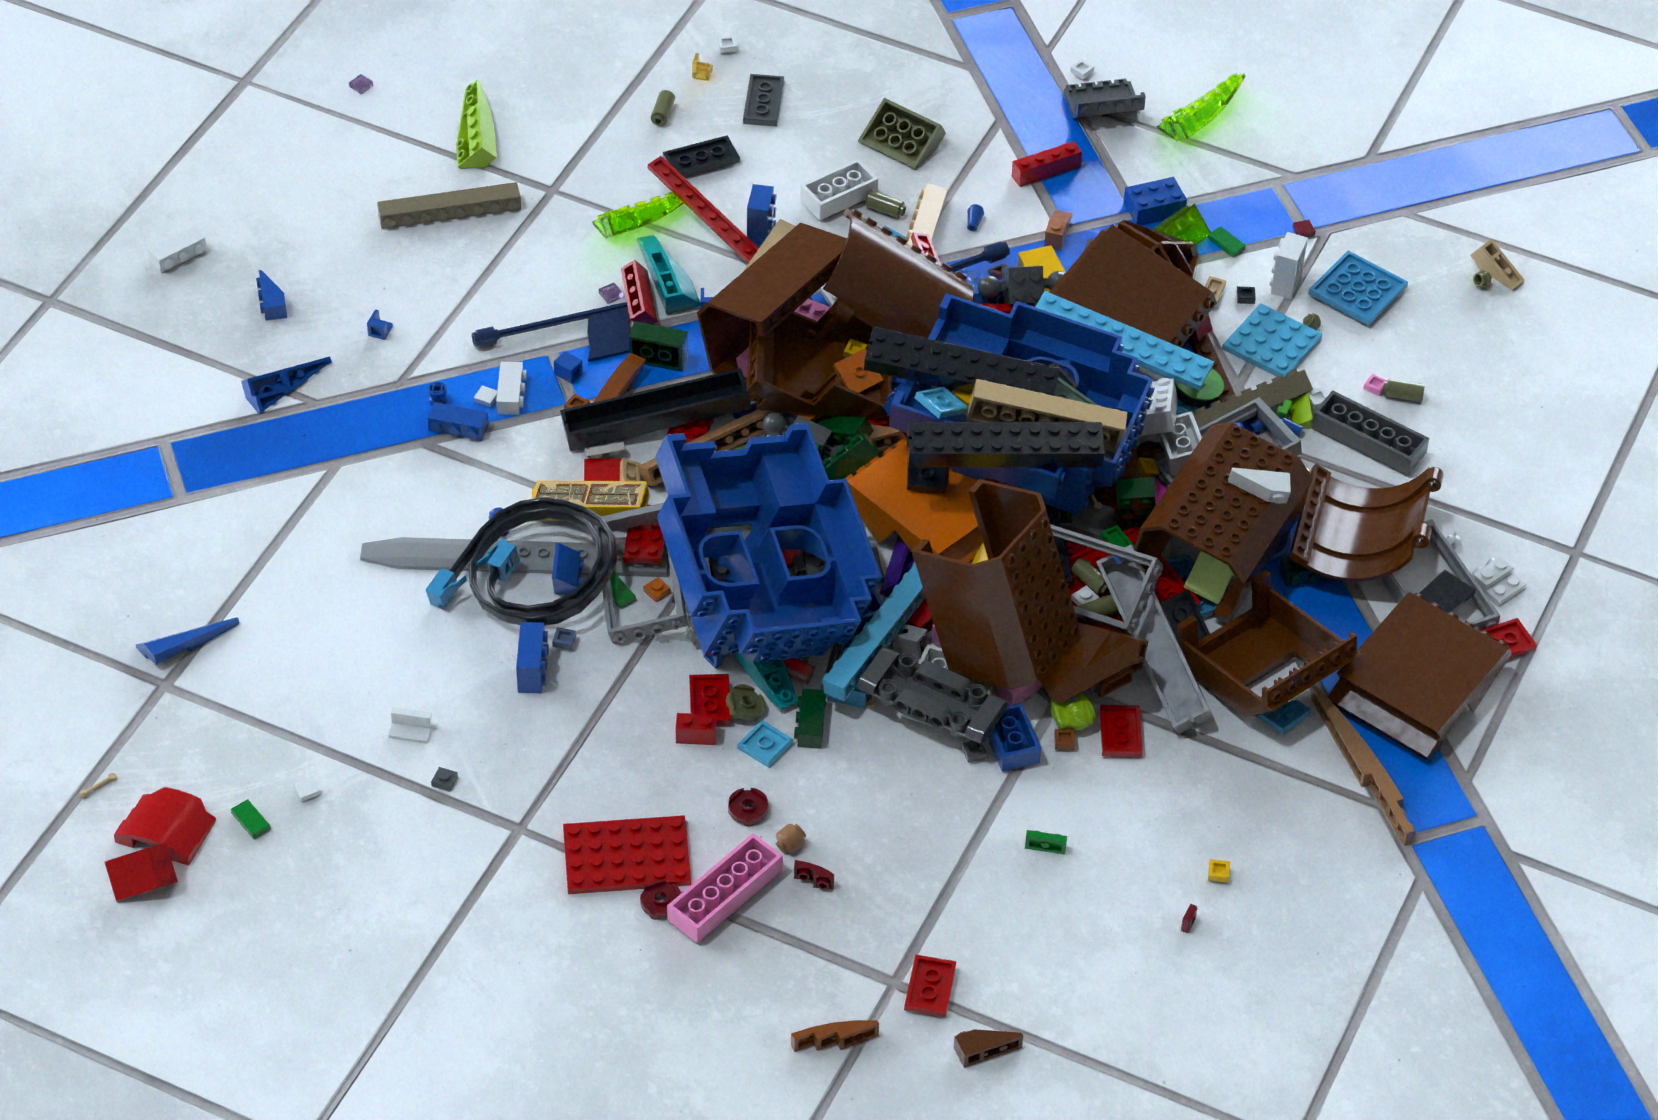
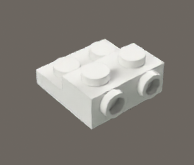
[1472,556,1526,607]

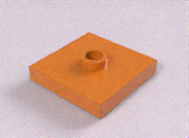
[833,348,883,393]

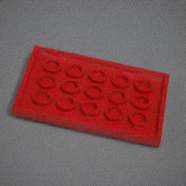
[563,815,691,894]

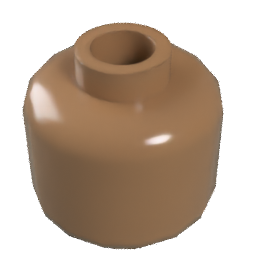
[775,824,806,854]

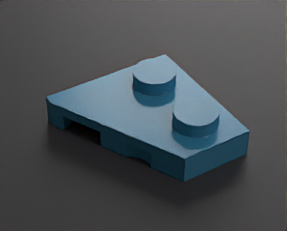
[1256,699,1311,734]

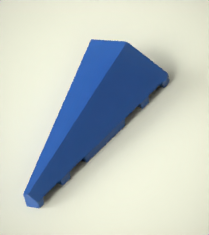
[241,356,332,413]
[135,617,239,665]

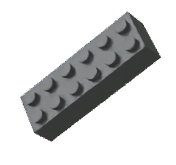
[1311,390,1429,475]

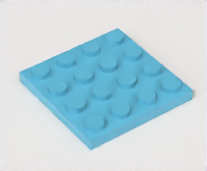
[1222,303,1322,378]

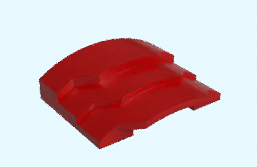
[114,787,216,866]

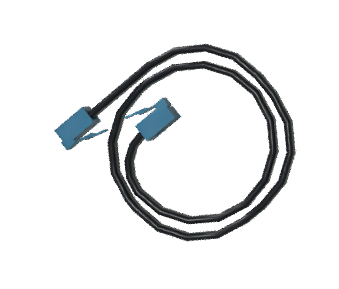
[425,497,617,626]

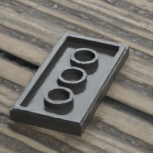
[743,74,784,127]

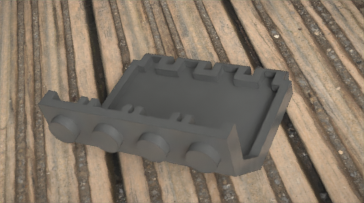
[1064,78,1146,118]

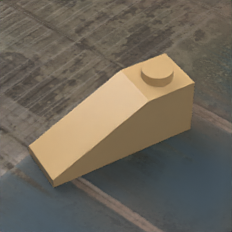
[1470,238,1525,290]

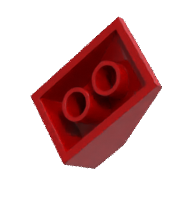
[104,842,178,901]

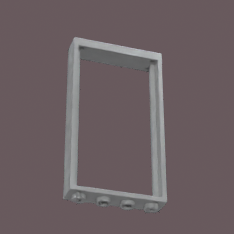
[1154,397,1302,490]
[594,503,688,643]
[1380,519,1500,631]
[1050,524,1163,636]

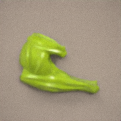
[1051,693,1096,731]

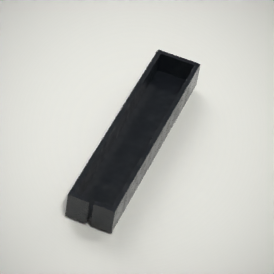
[864,326,1060,396]
[560,368,751,451]
[907,422,1105,467]

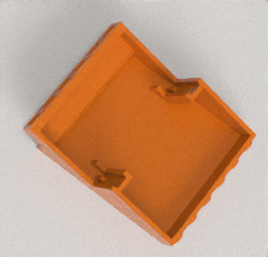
[845,438,997,563]

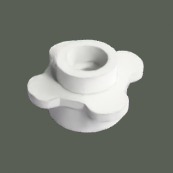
[1446,531,1461,550]

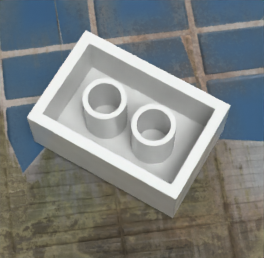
[1269,232,1308,299]
[1157,411,1202,475]

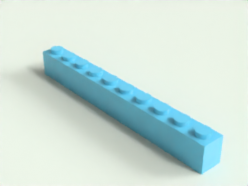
[822,562,926,702]

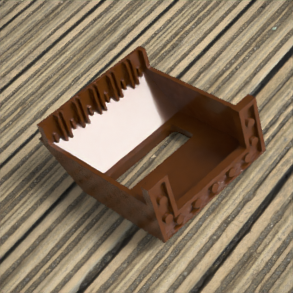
[1177,570,1362,717]

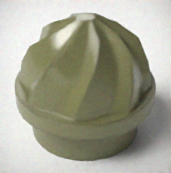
[1473,270,1492,288]
[1303,313,1321,330]

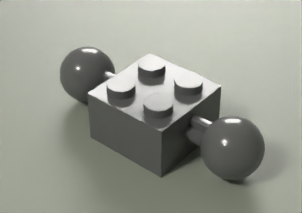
[978,265,1065,304]
[762,413,846,460]

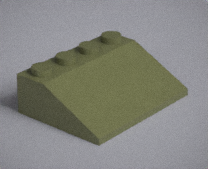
[858,98,946,170]

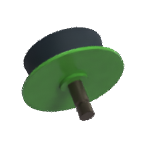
[1174,369,1224,408]

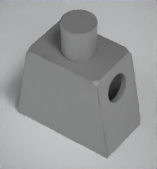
[891,624,930,663]

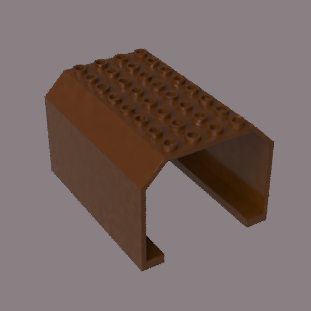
[697,222,847,401]
[1134,422,1313,624]
[912,479,1080,690]

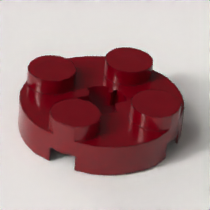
[728,788,769,827]
[640,880,681,920]

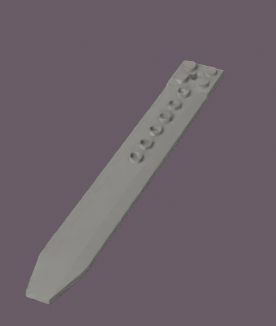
[360,537,668,577]

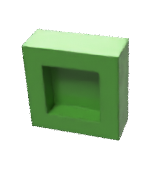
[1276,399,1292,419]

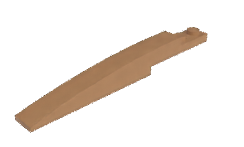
[1311,686,1415,846]

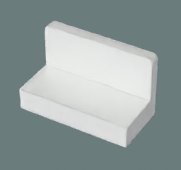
[388,707,433,743]

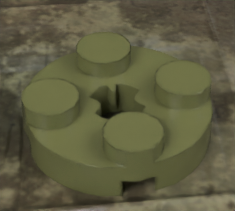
[726,684,766,721]

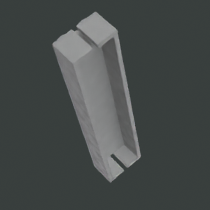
[1096,545,1214,735]

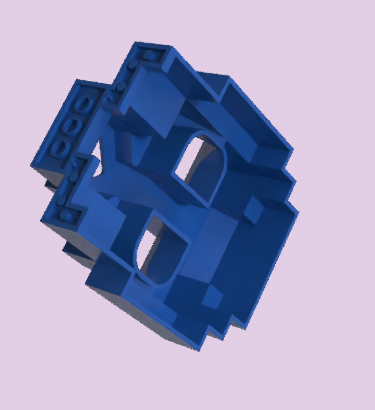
[889,293,1155,516]
[655,423,882,663]

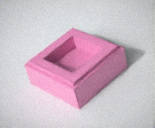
[1363,374,1388,396]

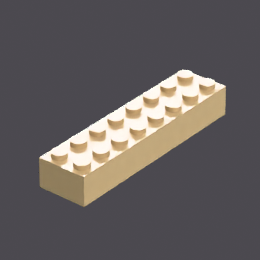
[966,379,1127,453]

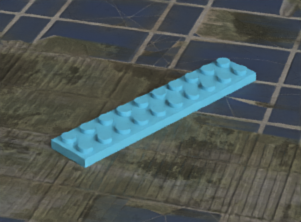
[1035,291,1214,391]

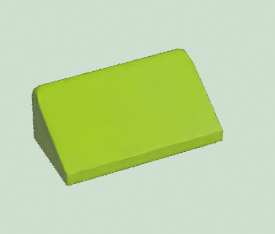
[1289,393,1313,428]

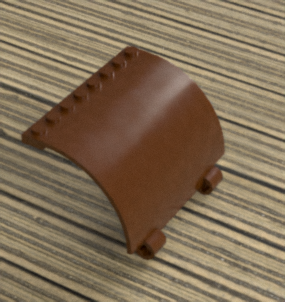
[823,208,973,339]
[1289,463,1444,581]

